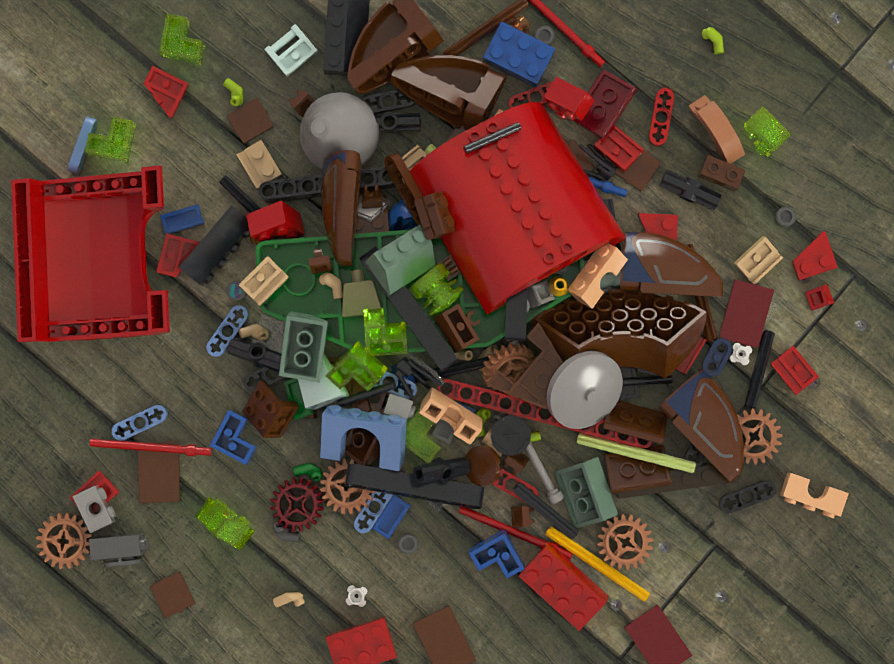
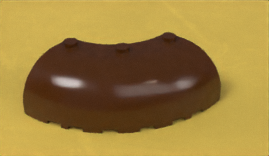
[533,289,707,378]

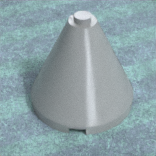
[299,92,379,170]

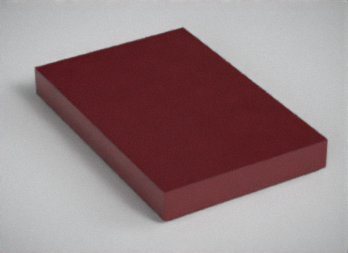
[572,69,637,140]
[718,279,774,348]
[624,604,692,664]

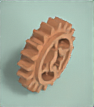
[481,342,536,393]
[737,409,783,465]
[320,458,376,515]
[36,512,93,569]
[597,514,653,570]

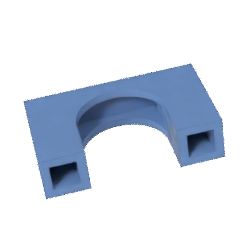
[320,405,407,471]

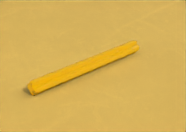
[545,526,650,601]

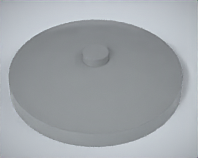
[546,351,623,429]

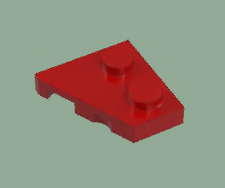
[143,66,189,119]
[638,213,678,240]
[792,231,838,281]
[156,233,200,277]

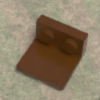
[242,381,299,438]

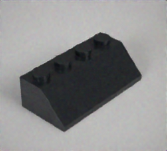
[323,0,370,76]
[179,205,250,286]

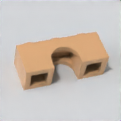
[567,243,628,309]
[419,387,483,445]
[780,472,849,519]

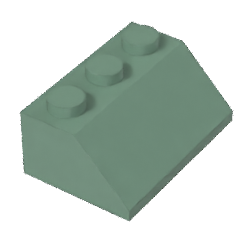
[366,225,436,296]
[279,311,328,382]
[554,457,618,528]

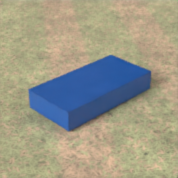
[160,204,205,235]
[372,495,411,539]

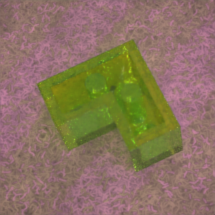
[159,13,205,65]
[743,106,792,157]
[85,117,136,163]
[363,308,408,357]
[325,341,388,391]
[405,409,441,463]
[195,497,255,551]

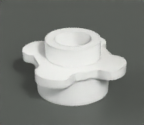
[730,343,752,365]
[346,585,367,607]

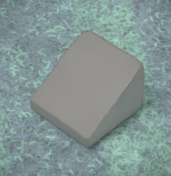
[527,280,555,308]

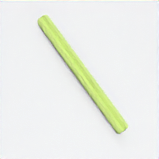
[577,433,696,473]

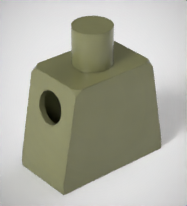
[342,269,382,318]

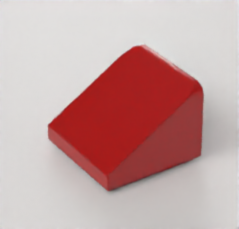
[805,284,834,311]

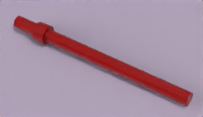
[528,0,605,68]
[90,439,212,457]
[458,507,573,560]

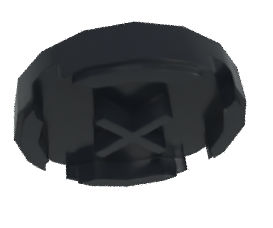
[490,415,531,456]

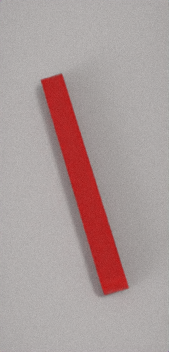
[437,379,652,448]

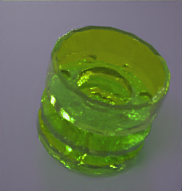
[409,262,464,317]

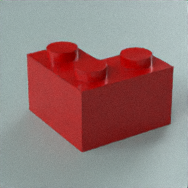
[544,77,594,121]
[246,200,305,242]

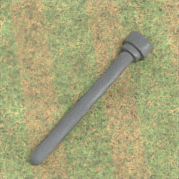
[525,442,564,505]

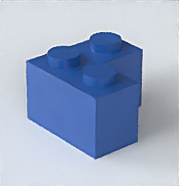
[210,410,258,465]
[469,529,525,578]

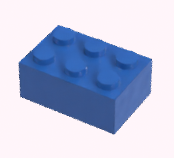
[483,21,555,88]

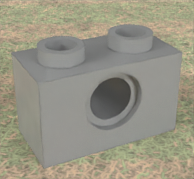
[383,394,416,421]
[72,485,116,533]

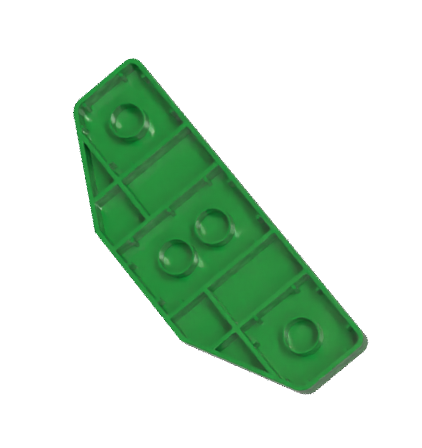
[255,230,584,357]

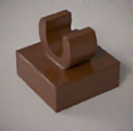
[289,90,314,117]
[362,185,383,209]
[309,249,332,274]
[436,255,461,281]
[503,453,530,475]
[511,506,535,527]

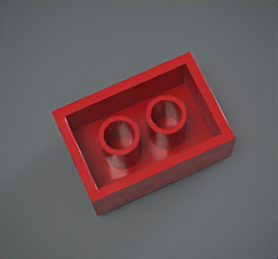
[326,616,397,664]

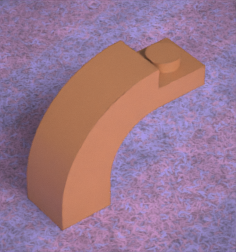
[688,95,745,164]

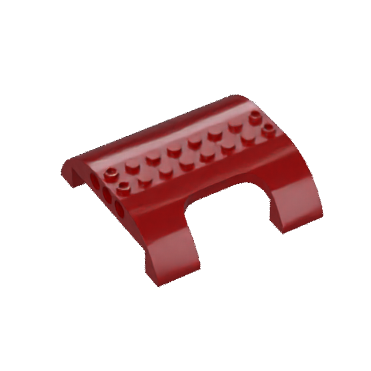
[11,165,170,342]

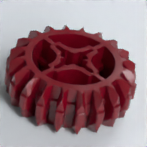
[270,477,325,532]

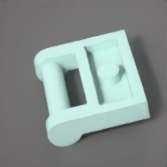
[264,24,318,77]

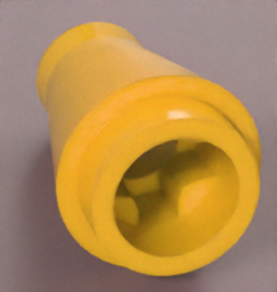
[548,276,569,297]

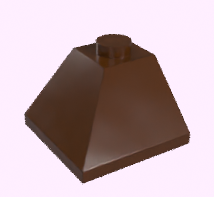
[345,428,380,466]

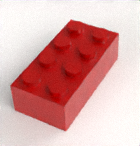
[519,541,609,631]

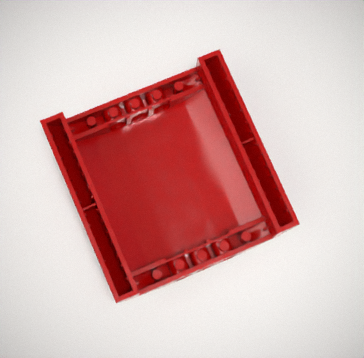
[409,102,626,315]

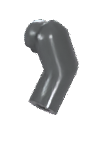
[273,522,301,542]

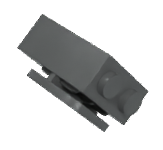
[89,533,149,567]

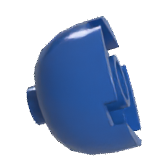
[388,199,423,231]

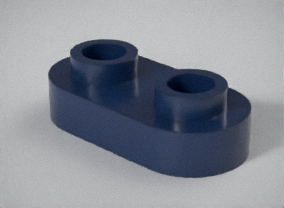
[702,338,732,377]

